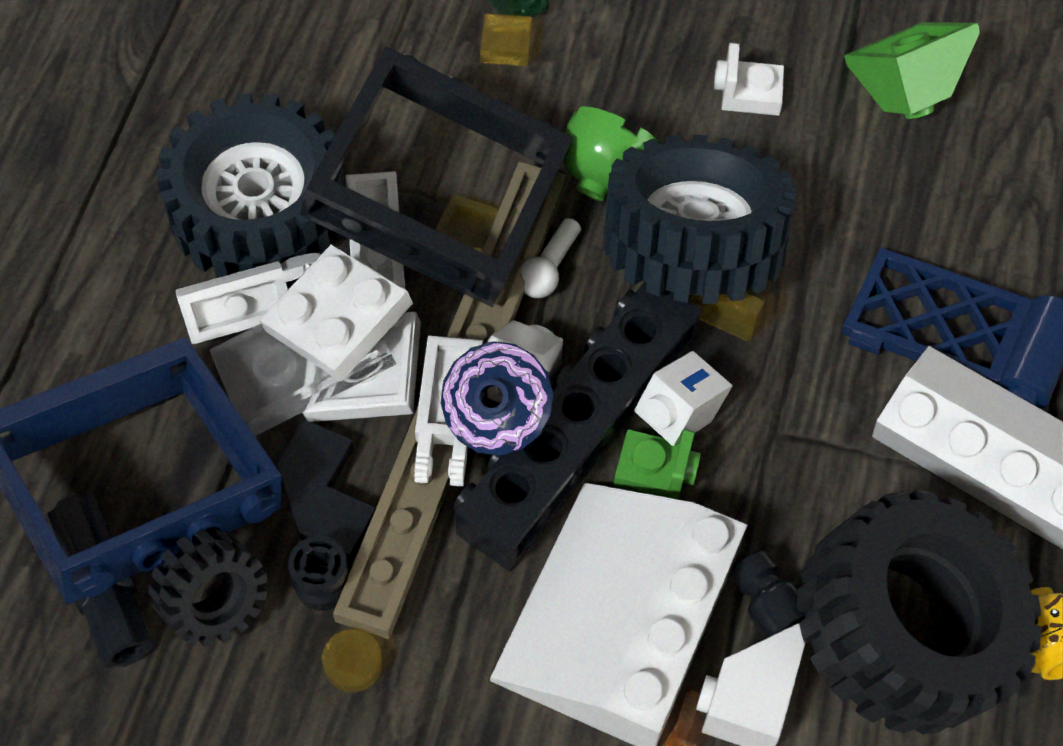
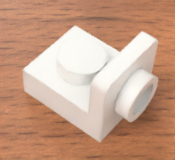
[714,43,784,116]

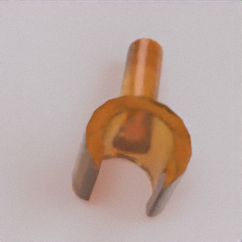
[664,690,700,746]

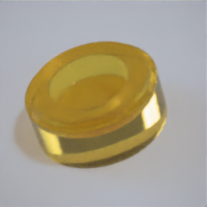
[322,629,383,692]

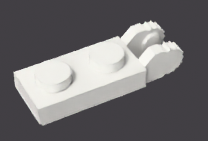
[176,252,321,344]
[414,336,483,486]

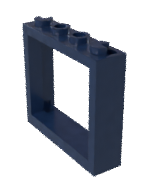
[0,337,281,605]

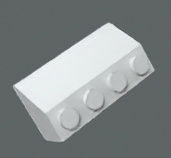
[872,346,1063,549]

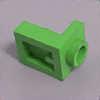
[613,429,701,500]

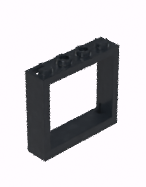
[300,46,573,308]

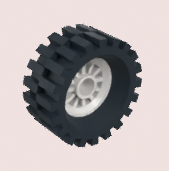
[157,93,345,278]
[603,134,796,304]

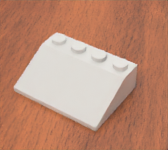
[490,483,747,746]

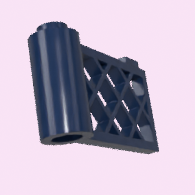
[842,247,1063,410]

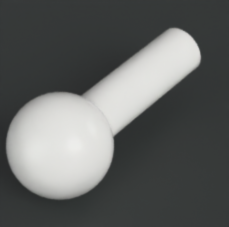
[521,218,581,298]

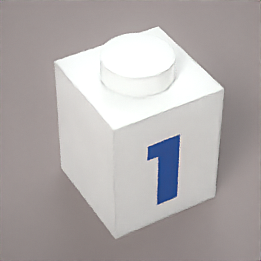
[634,351,733,446]

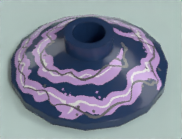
[440,341,554,456]

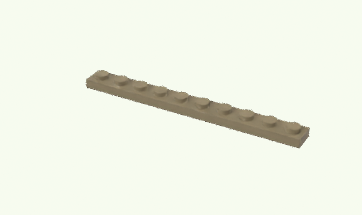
[333,162,567,640]

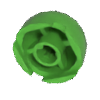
[563,106,662,201]

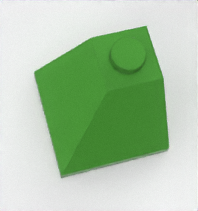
[844,22,980,119]

